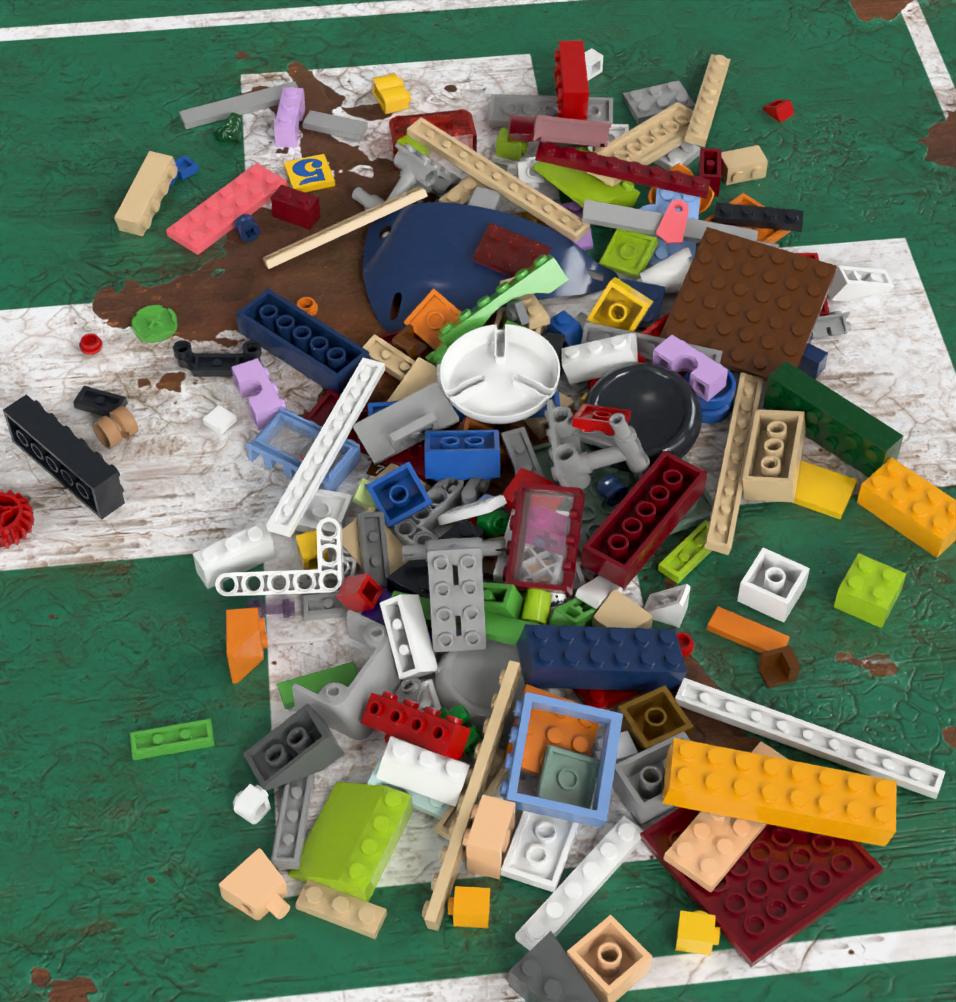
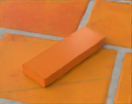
[707,606,790,653]

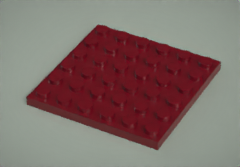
[640,807,884,968]

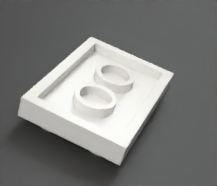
[501,811,580,892]

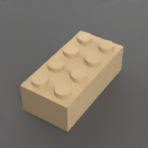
[742,410,806,503]

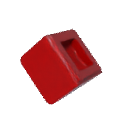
[763,99,794,122]

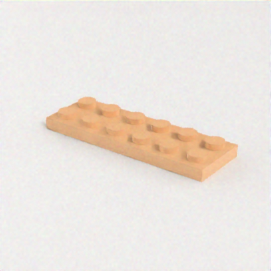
[664,742,789,892]

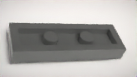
[357,511,390,588]

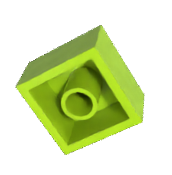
[834,553,906,628]

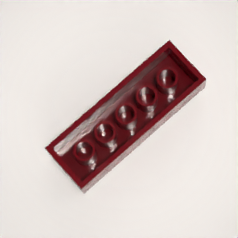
[581,450,707,589]

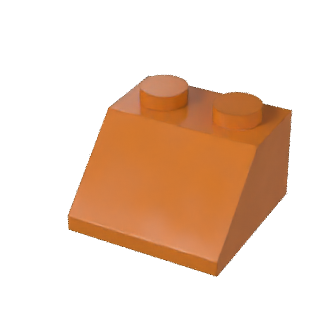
[226,608,268,684]

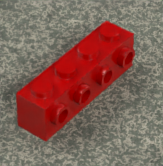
[361,691,471,761]

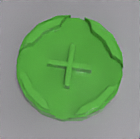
[132,305,178,343]

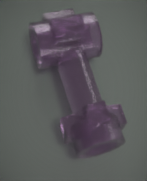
[246,598,295,618]

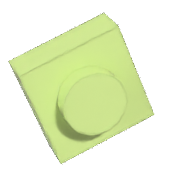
[352,478,377,510]

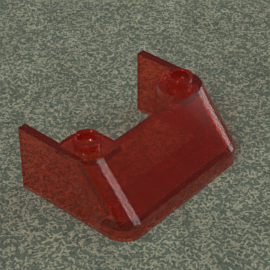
[387,109,477,170]

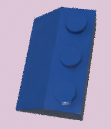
[425,430,500,481]

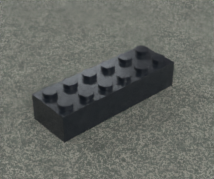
[3,395,125,520]

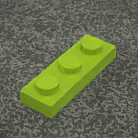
[658,520,712,584]

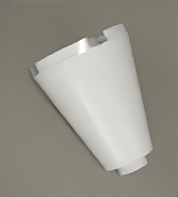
[636,247,692,294]

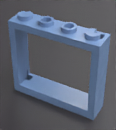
[500,692,623,828]

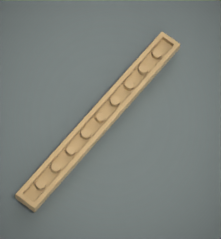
[407,117,590,243]
[704,372,763,555]
[422,660,522,931]

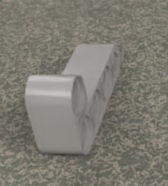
[394,478,464,545]

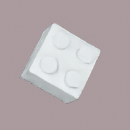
[737,548,810,623]

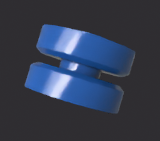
[684,367,736,424]

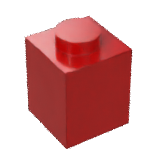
[336,573,384,612]

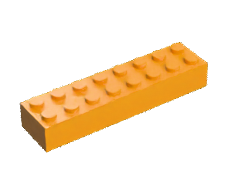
[662,738,897,847]

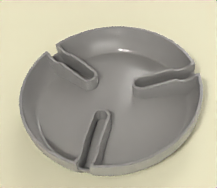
[434,639,566,736]

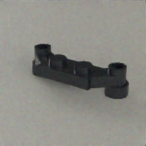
[173,340,262,377]

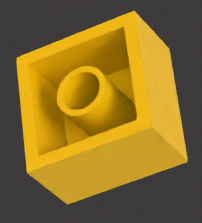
[587,277,654,332]

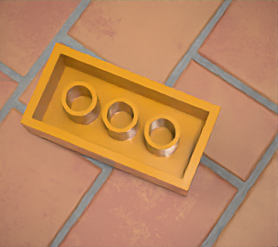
[857,457,956,558]

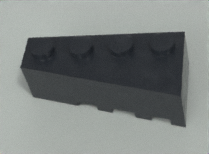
[387,519,485,599]

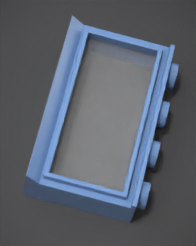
[246,407,361,492]

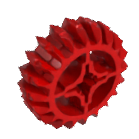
[0,489,34,550]

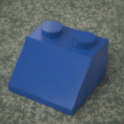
[365,462,433,528]

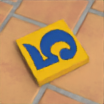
[284,154,335,192]

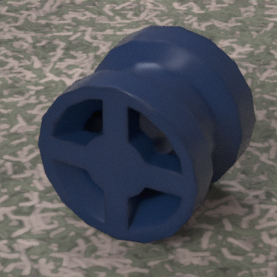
[234,214,260,242]
[596,474,628,506]

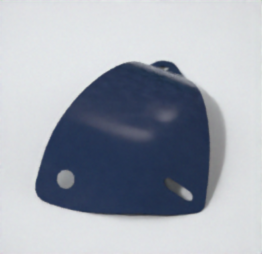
[363,202,619,332]

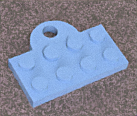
[640,188,700,268]

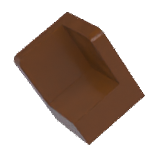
[392,324,427,361]
[757,645,800,688]

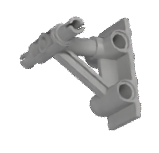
[352,143,461,226]
[544,399,650,502]
[402,537,506,652]

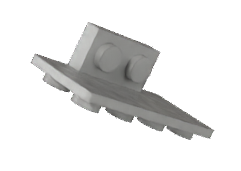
[353,382,459,465]

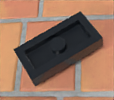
[73,386,128,417]

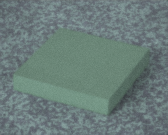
[534,745,600,809]

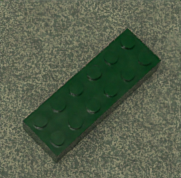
[763,361,904,478]

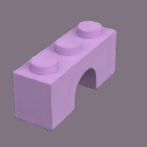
[274,87,305,148]
[652,335,728,402]
[231,358,287,430]

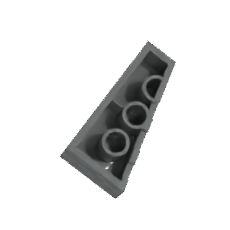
[509,931,599,1002]

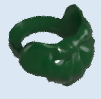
[212,112,242,143]

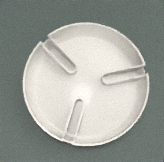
[440,324,560,424]

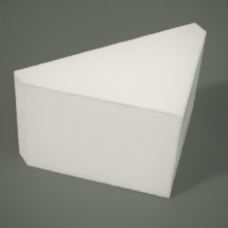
[644,584,690,628]

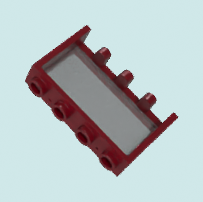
[502,482,585,596]

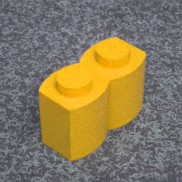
[372,73,411,114]

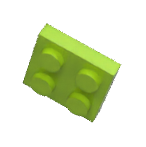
[599,229,659,279]

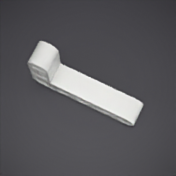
[215,517,344,596]

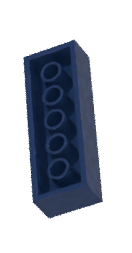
[236,288,370,394]
[516,624,687,691]

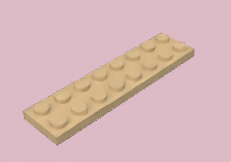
[587,102,693,187]

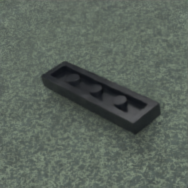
[714,202,803,232]

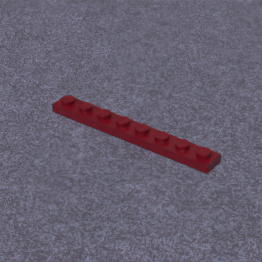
[535,142,710,199]

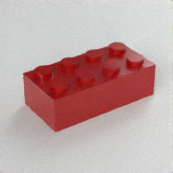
[554,41,589,121]

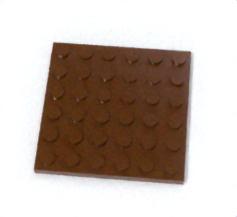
[660,227,837,381]

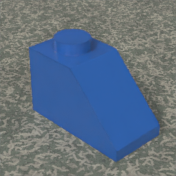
[546,310,583,348]

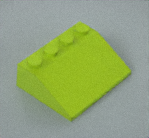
[533,147,640,208]
[288,782,413,902]

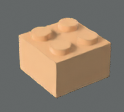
[463,794,516,880]
[567,915,652,1002]

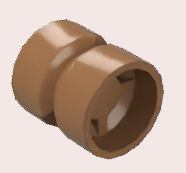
[92,406,139,449]

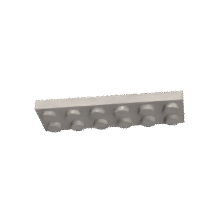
[489,94,613,128]

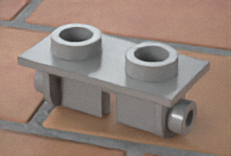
[811,311,851,340]

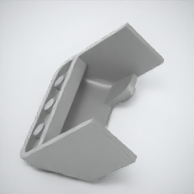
[292,610,405,740]

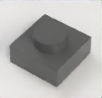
[505,299,530,326]

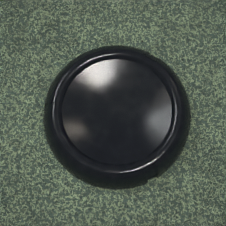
[583,363,702,472]

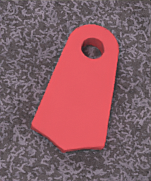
[655,199,689,244]

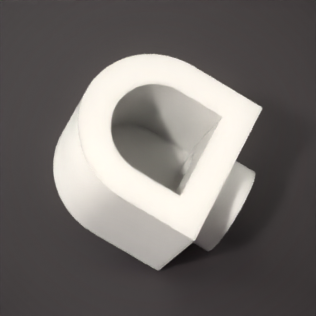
[233,784,271,824]

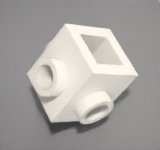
[516,157,546,188]

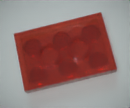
[472,223,552,277]

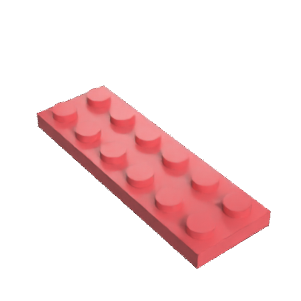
[166,163,288,255]

